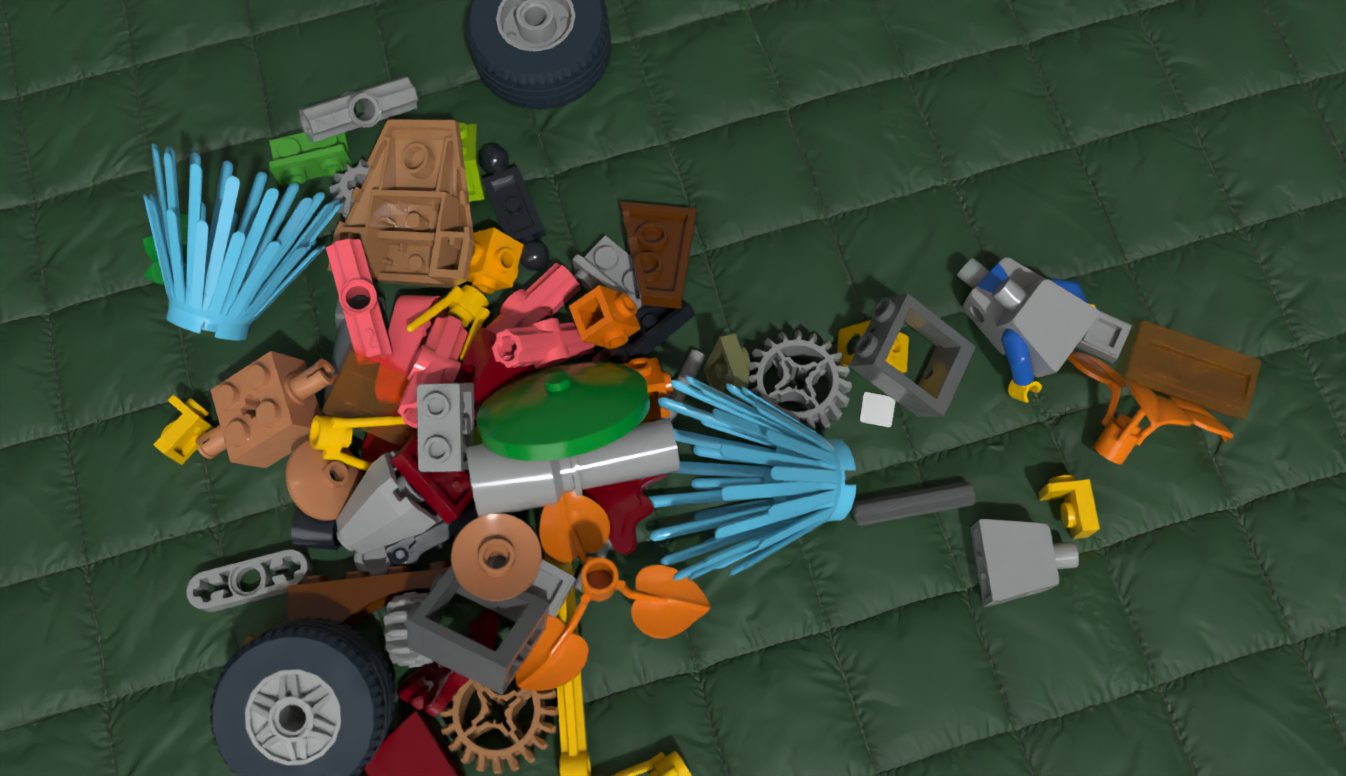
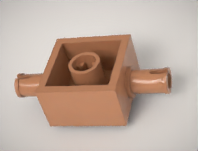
[195,351,337,468]

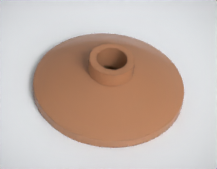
[285,440,363,521]
[451,513,542,601]

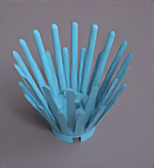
[143,143,343,341]
[647,375,856,581]

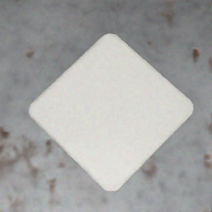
[860,392,895,427]

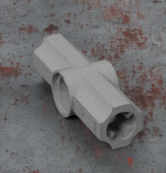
[299,76,418,143]

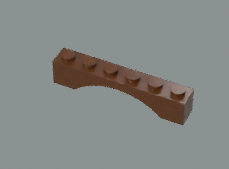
[287,557,545,629]

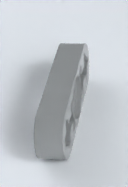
[186,549,314,612]

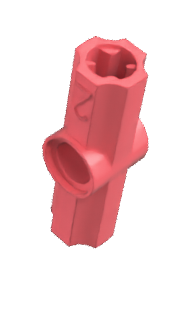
[326,238,393,365]
[485,262,581,334]
[397,316,468,428]
[492,318,595,369]

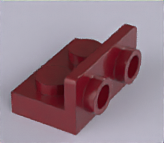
[390,432,474,524]

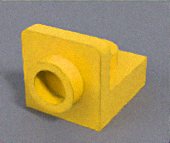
[153,394,214,465]
[1038,475,1100,539]

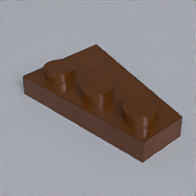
[620,201,697,309]

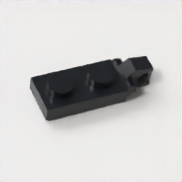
[591,300,696,364]
[384,498,478,567]

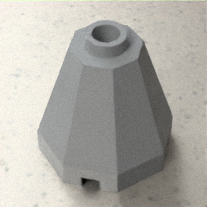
[336,450,443,554]

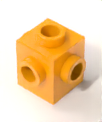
[468,228,524,294]

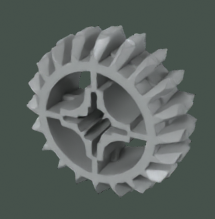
[748,330,852,432]

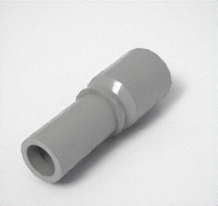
[466,418,679,517]

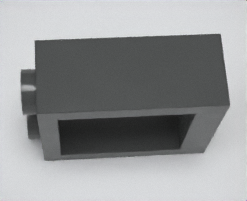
[849,293,976,417]
[405,565,550,695]

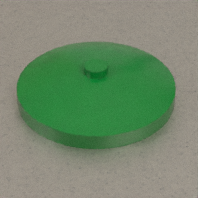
[476,362,650,461]

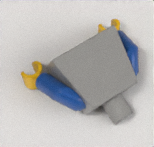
[992,277,1101,403]

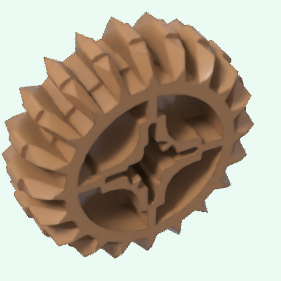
[440,675,558,774]

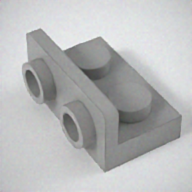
[572,235,646,312]
[417,383,475,472]

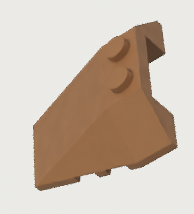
[328,119,474,288]

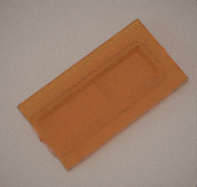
[1124,321,1262,421]
[321,351,418,446]

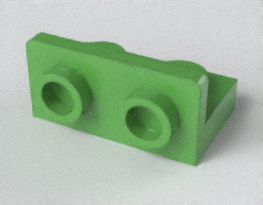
[269,132,354,186]

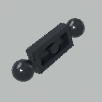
[479,145,550,271]

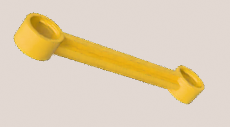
[544,551,591,776]

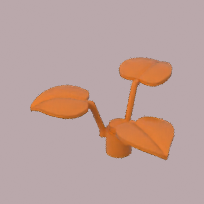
[1067,351,1234,465]
[516,491,710,691]

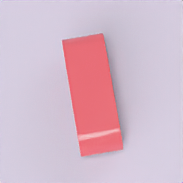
[375,295,447,405]

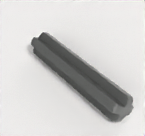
[852,481,976,526]

